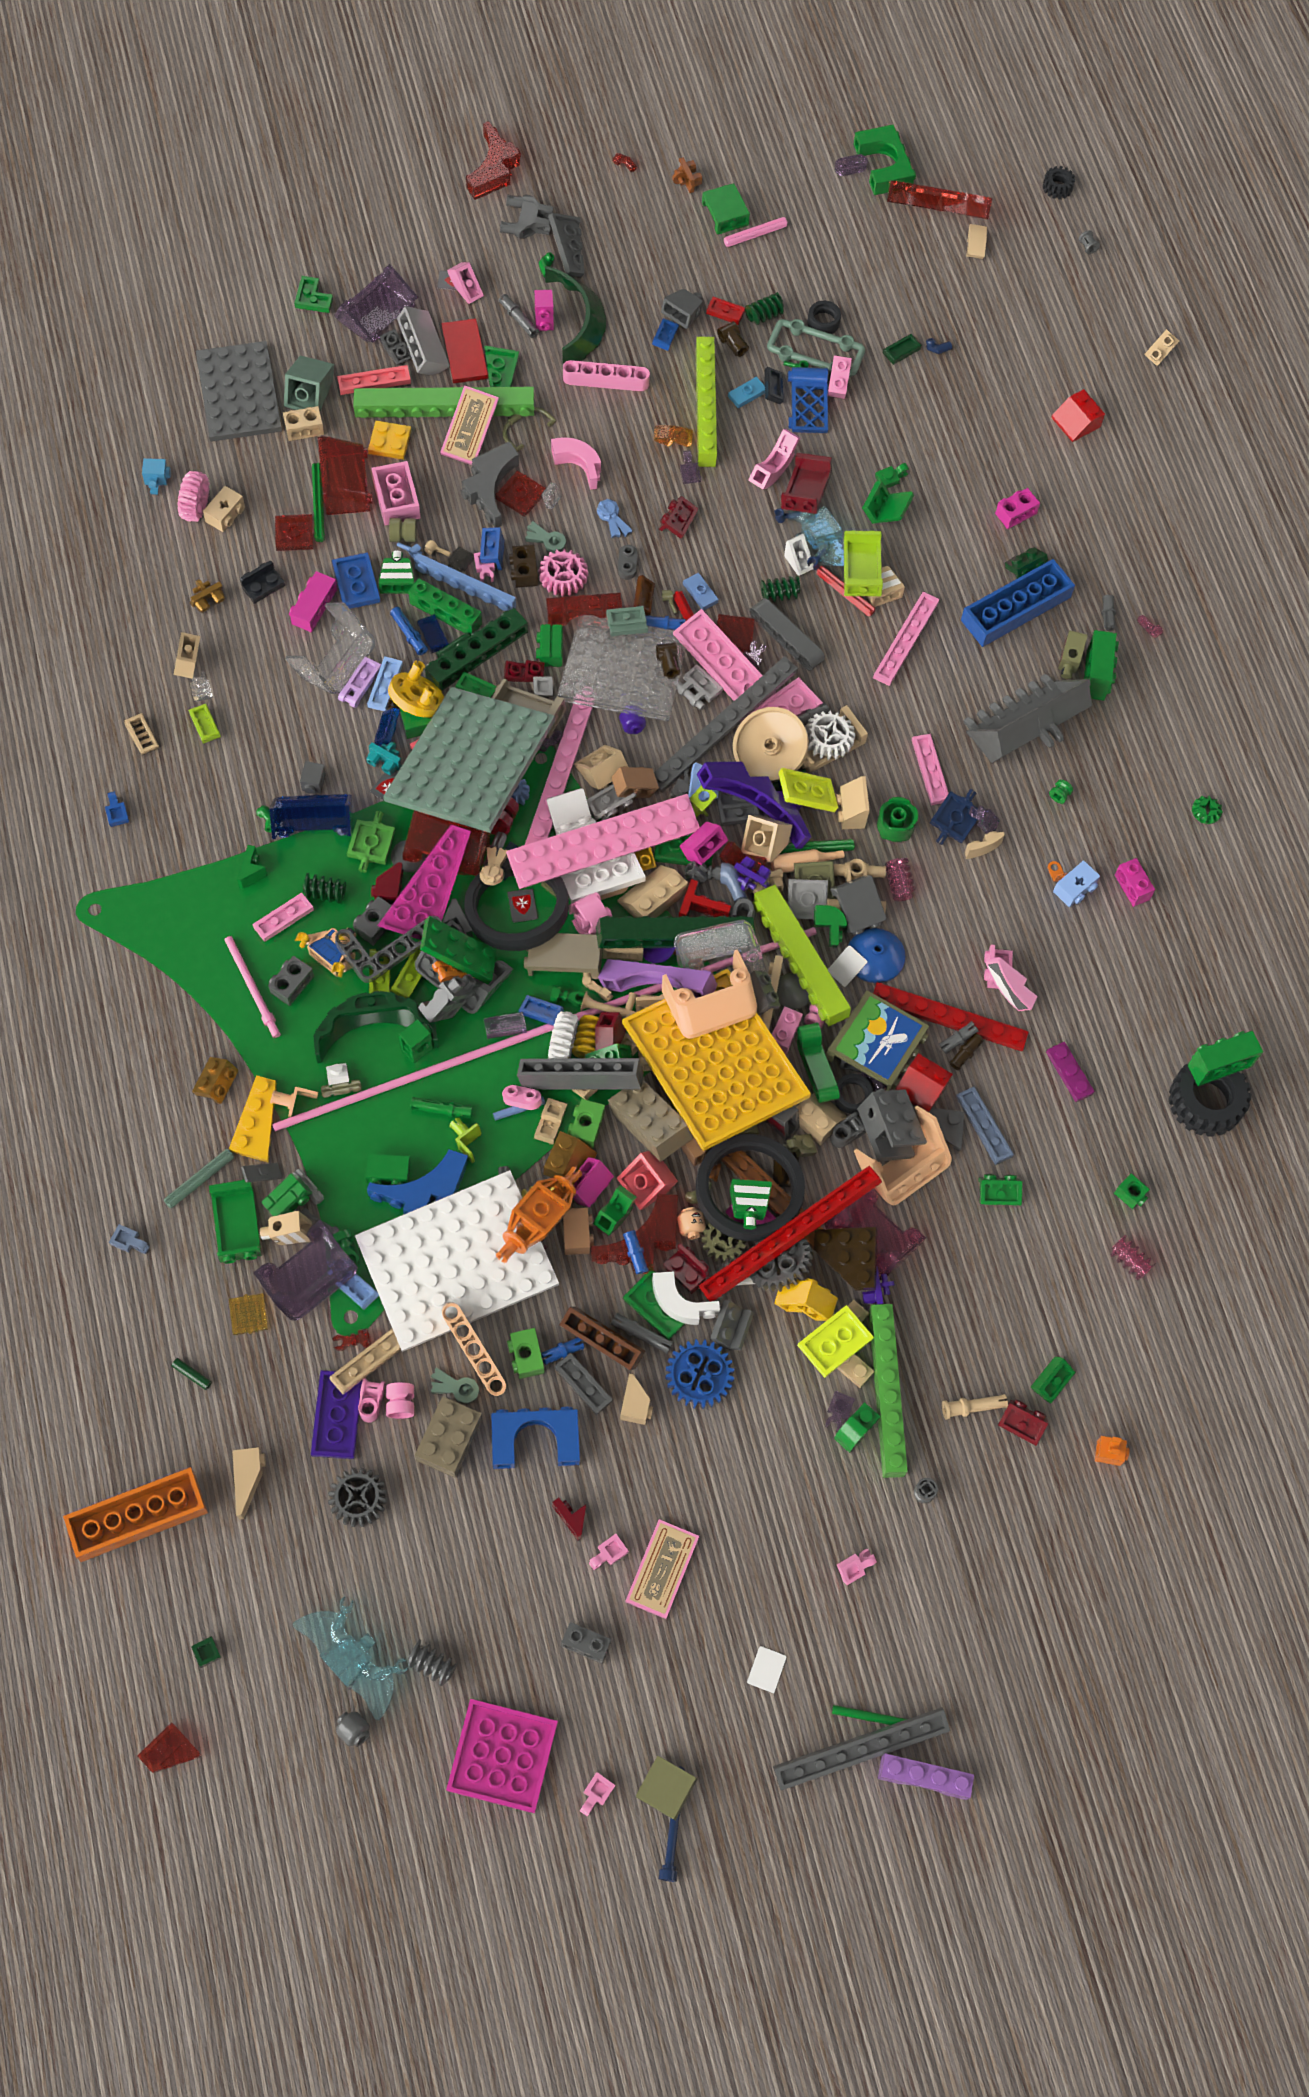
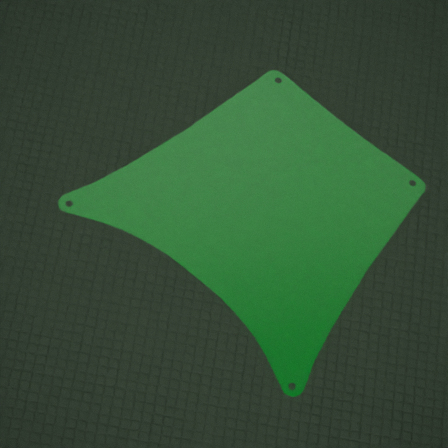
[76,740,717,1337]

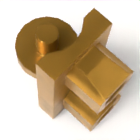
[190,579,225,613]

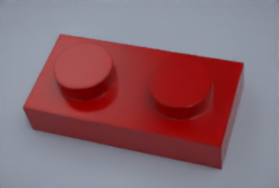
[706,296,745,325]

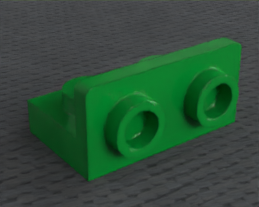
[978,1174,1023,1205]

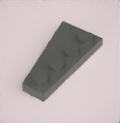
[549,213,584,278]

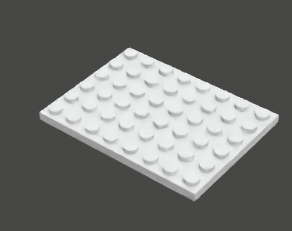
[355,1170,559,1352]

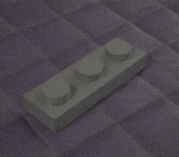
[554,1353,613,1416]

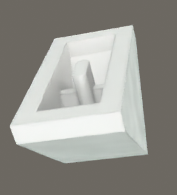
[784,534,814,576]

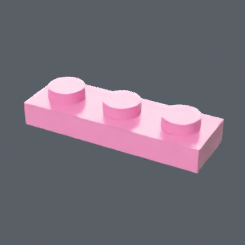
[252,893,314,942]

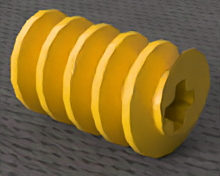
[572,1015,599,1059]

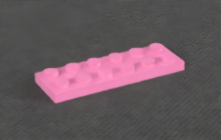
[673,609,776,701]

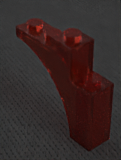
[466,121,521,200]
[591,1194,678,1274]

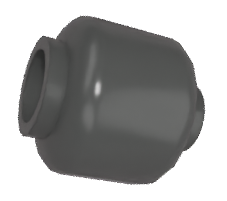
[336,1712,370,1747]

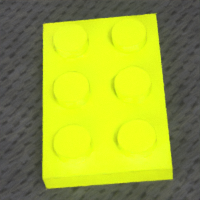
[778,768,838,813]
[797,1305,874,1378]

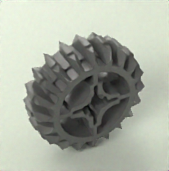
[328,1467,387,1527]

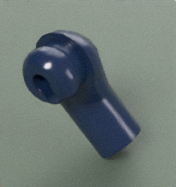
[926,338,952,354]

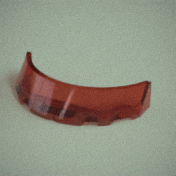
[887,180,992,219]

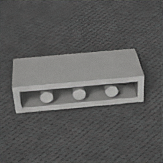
[397,306,450,375]

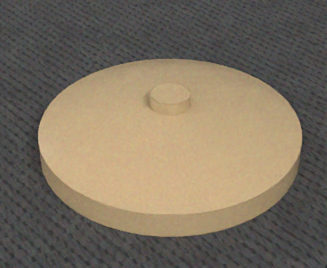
[733,707,809,783]

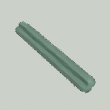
[164,1149,234,1208]

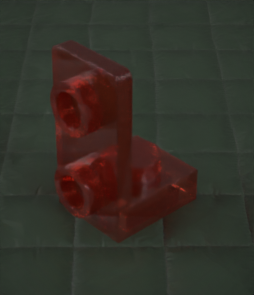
[719,841,767,873]

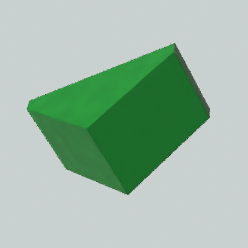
[399,707,431,739]

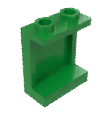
[702,183,750,235]

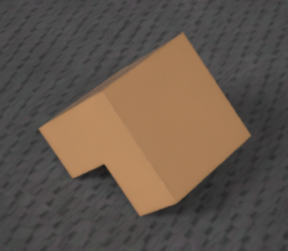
[681,1133,706,1167]

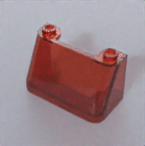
[317,436,373,515]
[403,810,491,876]

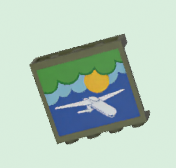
[826,990,929,1091]

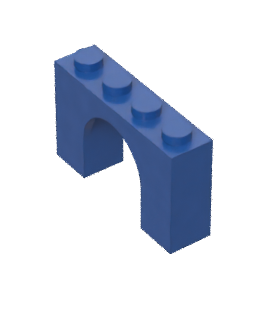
[491,1407,580,1469]

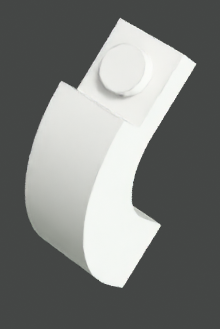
[652,1272,720,1325]

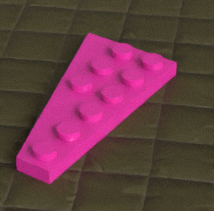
[377,825,471,940]

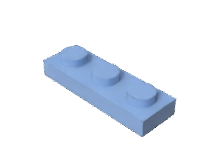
[367,656,403,712]

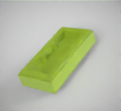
[188,704,221,744]

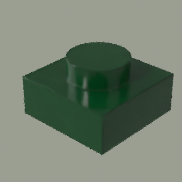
[191,1636,221,1668]

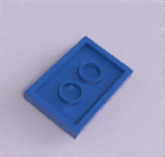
[332,552,380,610]

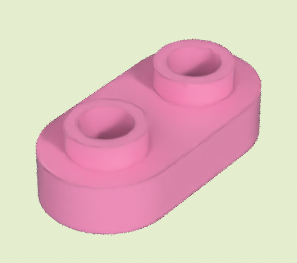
[502,1085,542,1110]

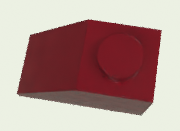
[371,862,404,905]

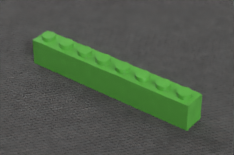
[868,1304,908,1478]

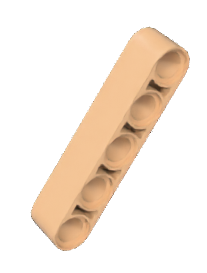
[442,1302,506,1396]

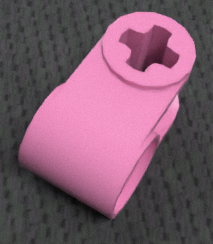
[358,1379,385,1423]

